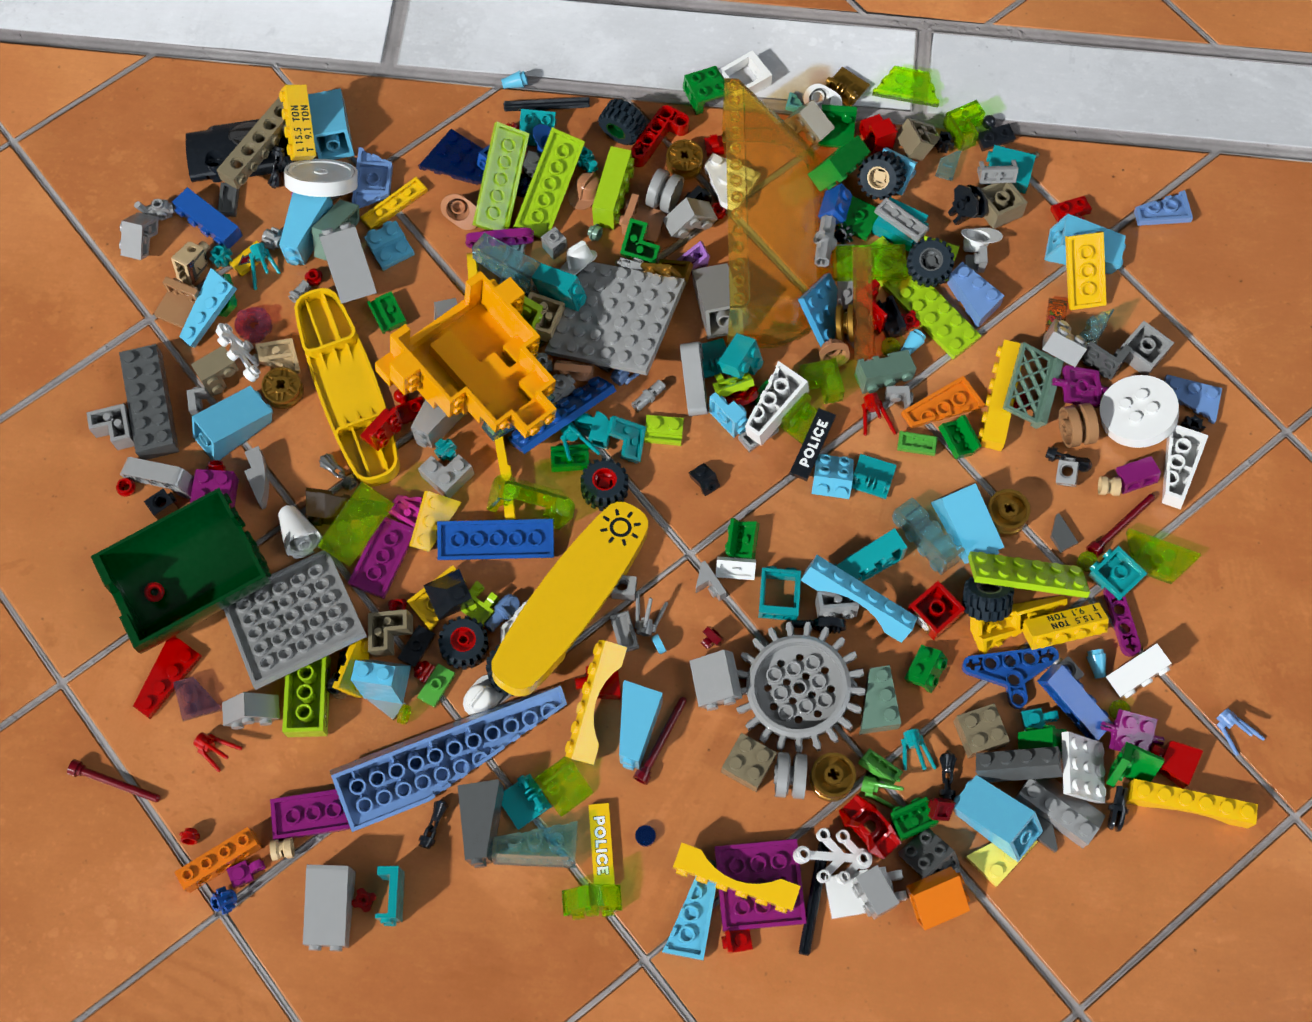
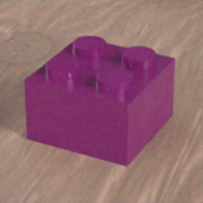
[190,469,239,508]

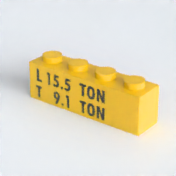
[279,85,316,161]
[1023,602,1109,650]

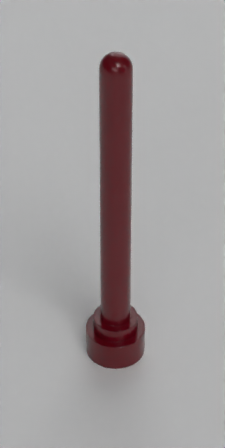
[1086,494,1155,558]
[633,697,687,785]
[67,759,161,802]

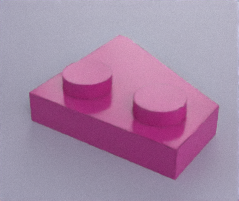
[386,495,422,528]

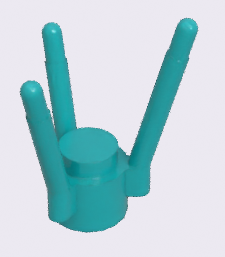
[249,243,281,290]
[560,422,600,461]
[901,729,937,771]

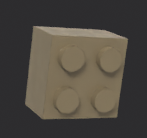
[977,183,1028,229]
[953,703,1010,759]
[721,733,777,792]

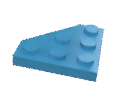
[798,273,838,347]

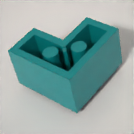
[718,333,764,379]

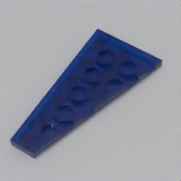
[418,129,532,198]

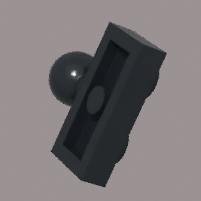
[975,115,1016,152]

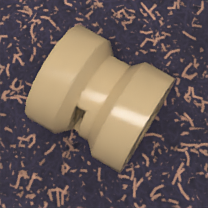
[1098,476,1122,496]
[270,837,295,861]

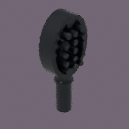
[791,617,846,634]

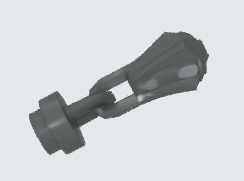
[319,453,358,490]

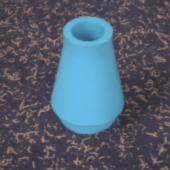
[501,70,528,89]
[900,329,926,355]
[1086,649,1107,679]

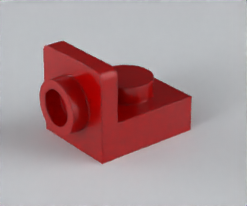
[721,929,753,954]

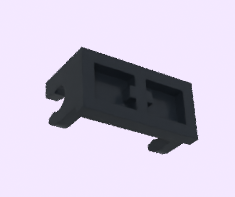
[876,295,906,340]

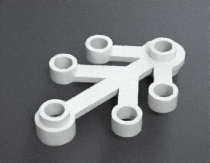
[216,323,261,382]
[793,828,872,885]

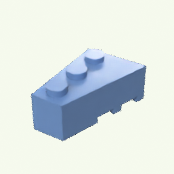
[947,262,1005,329]

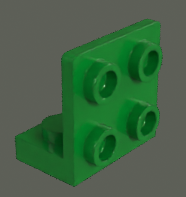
[683,66,730,115]
[818,104,857,148]
[1106,742,1164,787]

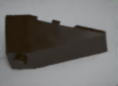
[306,488,388,526]

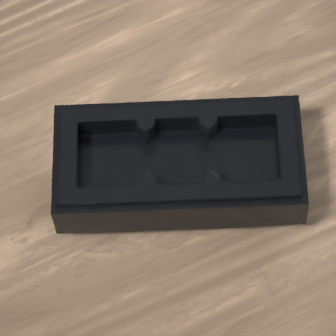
[398,624,436,668]

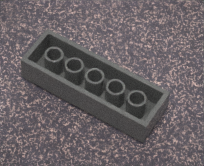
[119,344,179,460]

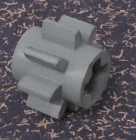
[262,227,283,250]

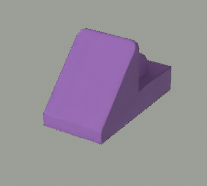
[677,241,710,273]

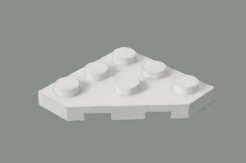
[704,153,760,213]

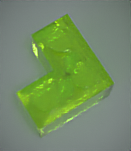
[943,100,985,152]
[798,358,845,404]
[562,884,622,920]

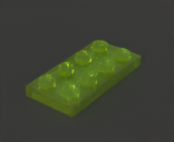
[832,244,907,281]
[317,482,394,567]

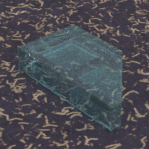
[935,150,961,181]

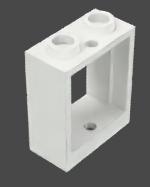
[719,50,772,104]

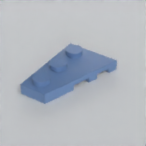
[1134,190,1193,226]
[1164,374,1222,424]

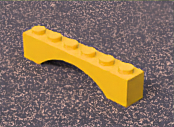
[565,640,627,765]
[1126,779,1258,828]
[673,843,801,914]

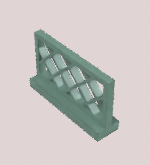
[1003,342,1064,429]

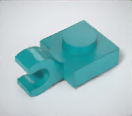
[1020,708,1059,731]

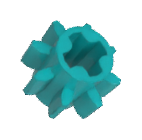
[209,245,233,268]
[434,438,457,461]

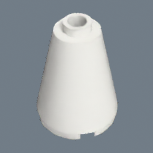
[278,505,323,559]

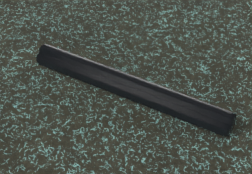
[504,97,590,112]

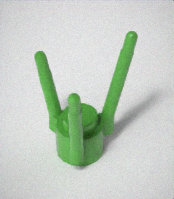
[861,775,904,809]

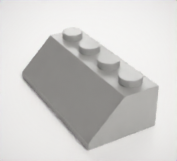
[1014,778,1106,849]

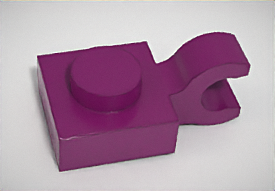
[227,859,266,889]

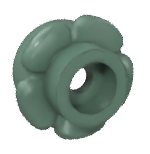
[587,224,603,241]

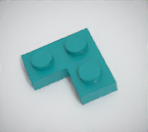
[607,416,646,463]

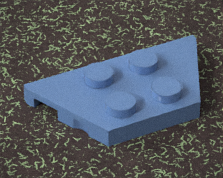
[352,147,393,209]

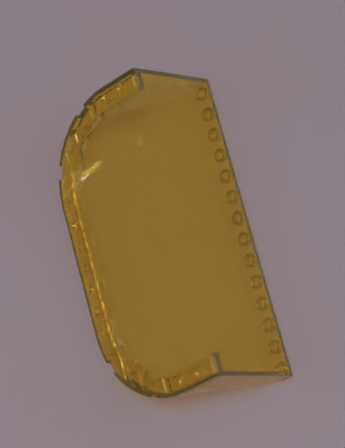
[722,78,834,348]

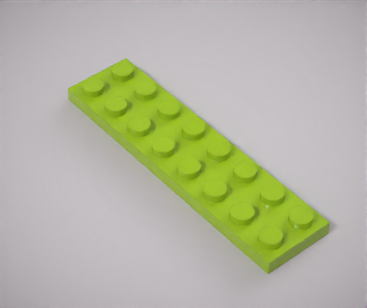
[855,236,981,360]

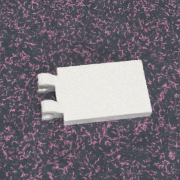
[824,866,907,919]

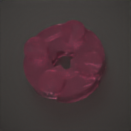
[234,307,273,343]

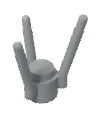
[634,591,668,637]

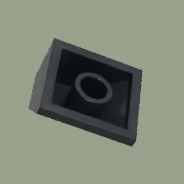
[423,569,475,620]

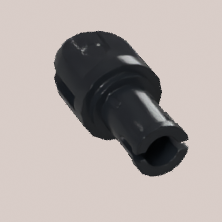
[1107,786,1130,832]

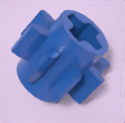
[210,886,237,915]

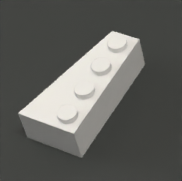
[745,361,809,446]
[1162,425,1208,510]

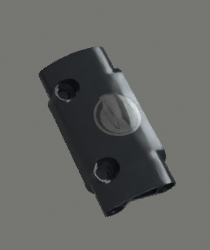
[186,119,316,182]

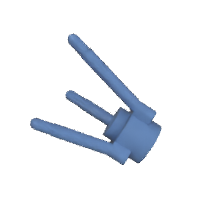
[610,369,640,386]
[1216,708,1265,756]

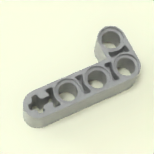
[680,341,708,417]
[120,457,194,499]

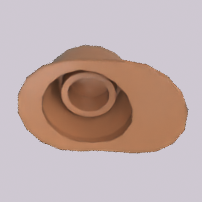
[568,171,601,210]
[441,194,477,230]
[819,338,850,368]

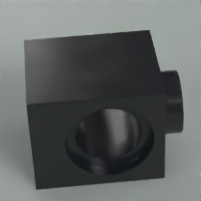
[144,489,178,520]

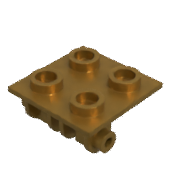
[825,67,870,106]

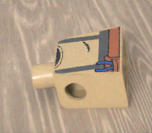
[171,241,210,285]

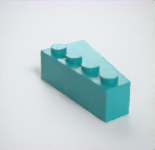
[833,528,908,582]

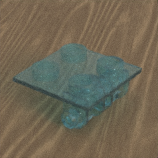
[1079,309,1114,345]

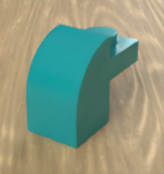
[574,411,611,449]

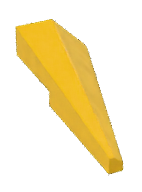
[970,596,1067,654]

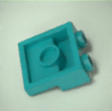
[1088,546,1148,601]

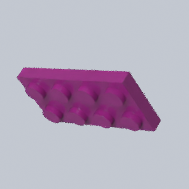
[348,515,414,599]
[270,789,351,840]

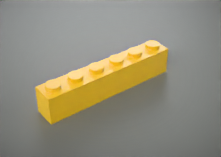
[978,339,1025,451]

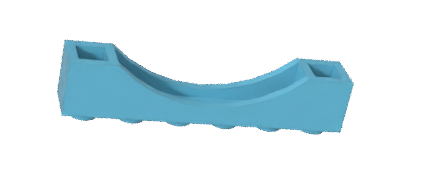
[801,555,918,643]

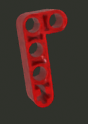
[631,105,689,167]

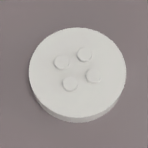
[284,159,358,197]
[1100,375,1179,448]

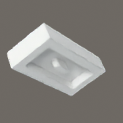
[716,557,756,580]

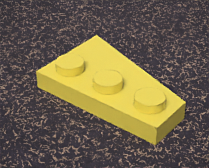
[965,840,1038,887]

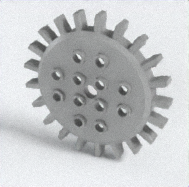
[736,622,866,754]

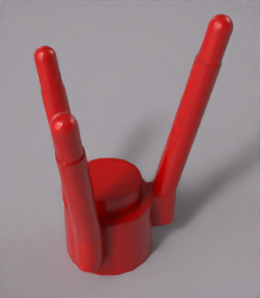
[861,393,897,436]
[193,732,242,772]

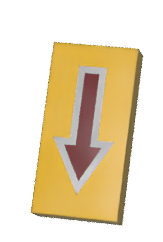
[229,240,267,277]

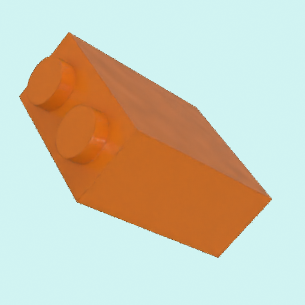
[906,867,970,930]

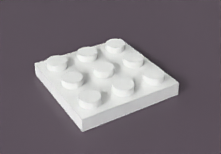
[1062,731,1106,804]

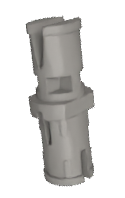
[631,380,666,412]

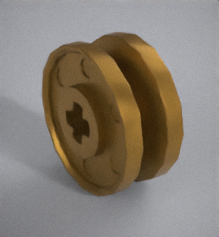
[666,139,703,180]
[836,303,856,342]
[261,367,304,409]

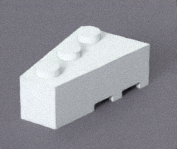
[1106,644,1172,699]

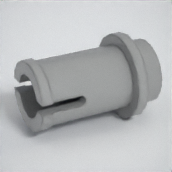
[288,280,311,303]

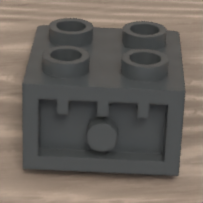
[1080,341,1132,380]
[898,829,960,879]

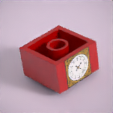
[907,581,965,640]

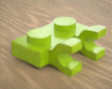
[713,372,755,397]
[461,581,500,626]

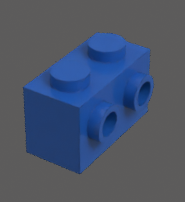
[818,183,853,224]

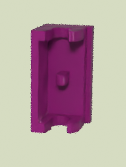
[1115,456,1161,494]

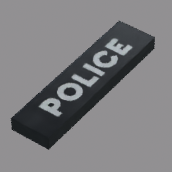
[790,408,836,481]

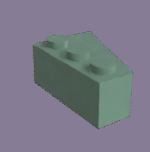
[311,199,360,261]
[854,350,917,394]
[859,665,901,735]

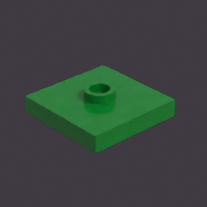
[836,196,879,241]

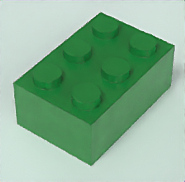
[807,135,870,192]

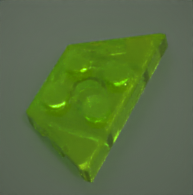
[872,66,940,108]
[1126,528,1201,584]

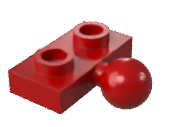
[1050,196,1092,222]
[387,389,424,425]

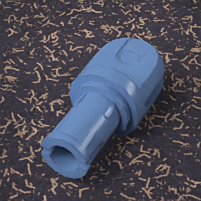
[484,594,520,632]

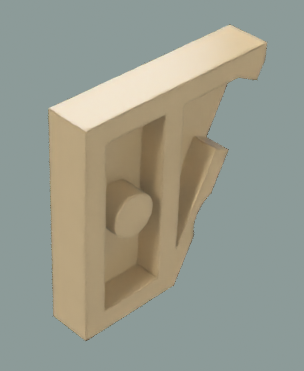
[255,338,300,374]

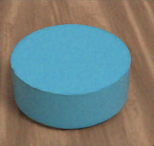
[651,634,666,654]

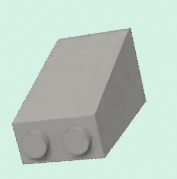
[319,222,377,304]
[692,263,744,339]
[411,399,466,448]
[303,864,356,952]

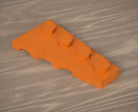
[901,375,985,429]

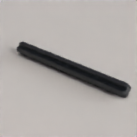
[799,832,832,956]

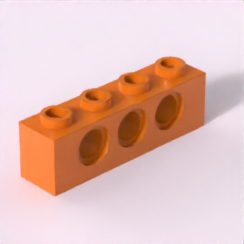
[174,827,263,893]

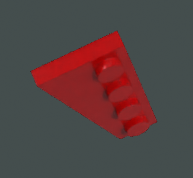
[133,636,202,719]

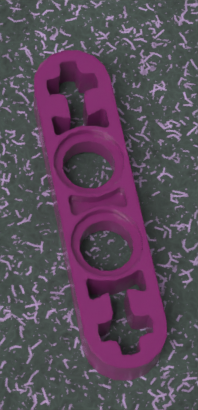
[465,228,534,249]
[1103,588,1141,657]

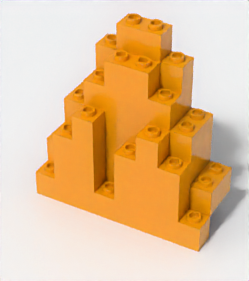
[375,271,557,439]

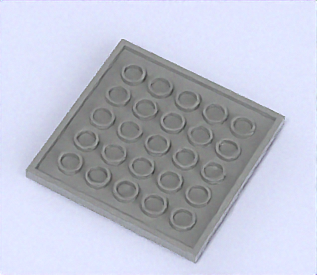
[545,262,686,375]
[224,549,367,690]

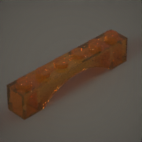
[852,246,876,361]

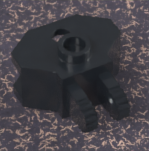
[948,184,988,225]

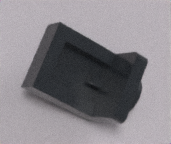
[684,185,712,204]
[689,463,720,496]

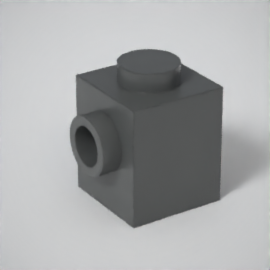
[523,150,541,178]

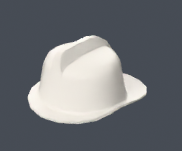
[803,83,842,109]
[961,228,1003,253]
[560,240,597,275]
[463,675,504,716]

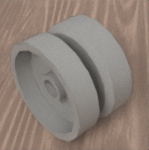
[645,168,684,214]
[774,752,807,799]

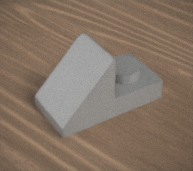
[695,561,726,601]

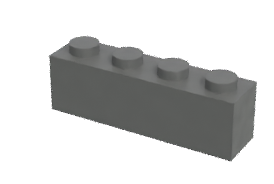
[976,746,1063,782]

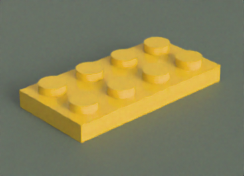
[1065,231,1106,310]

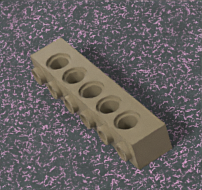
[217,97,286,190]

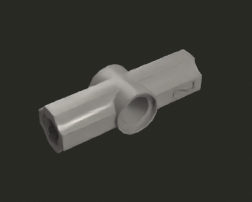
[813,215,837,267]

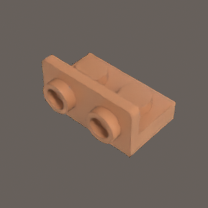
[554,360,594,382]

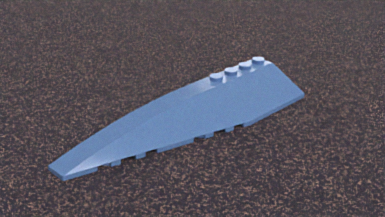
[329,685,567,832]

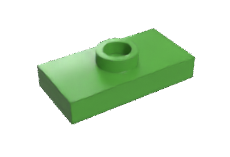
[897,431,937,456]
[417,663,456,708]
[858,748,903,785]

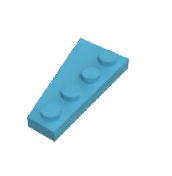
[179,268,237,348]
[662,877,716,961]

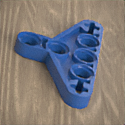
[962,646,1059,709]

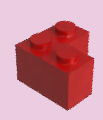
[859,114,898,155]

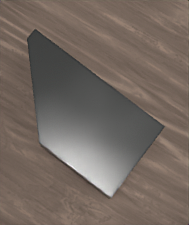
[1050,513,1078,553]
[1036,813,1058,853]

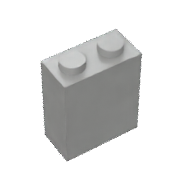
[690,649,742,711]

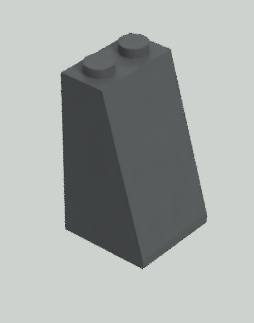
[458,779,505,868]

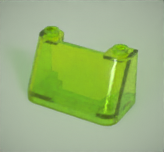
[486,474,575,530]

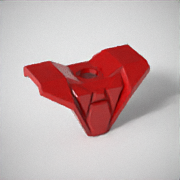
[839,794,902,860]

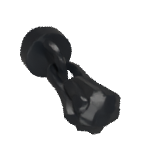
[268,145,287,189]
[1045,446,1092,472]
[326,651,347,694]
[939,751,957,800]
[418,800,448,849]

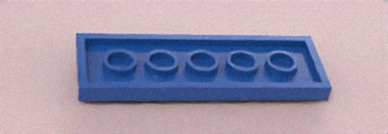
[508,376,616,454]
[437,519,554,560]

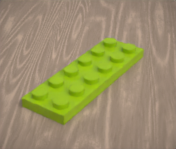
[472,122,530,231]
[513,127,585,239]
[968,551,1090,598]

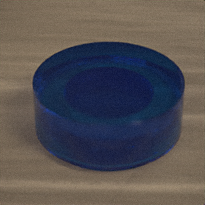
[635,825,656,847]

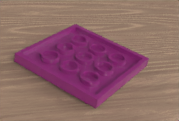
[714,839,806,932]

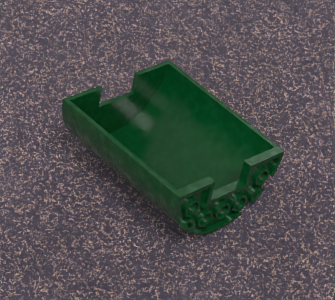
[91,488,272,654]

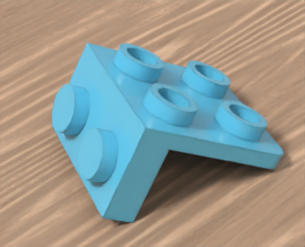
[811,454,854,499]

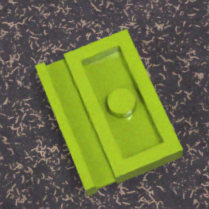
[644,415,684,446]

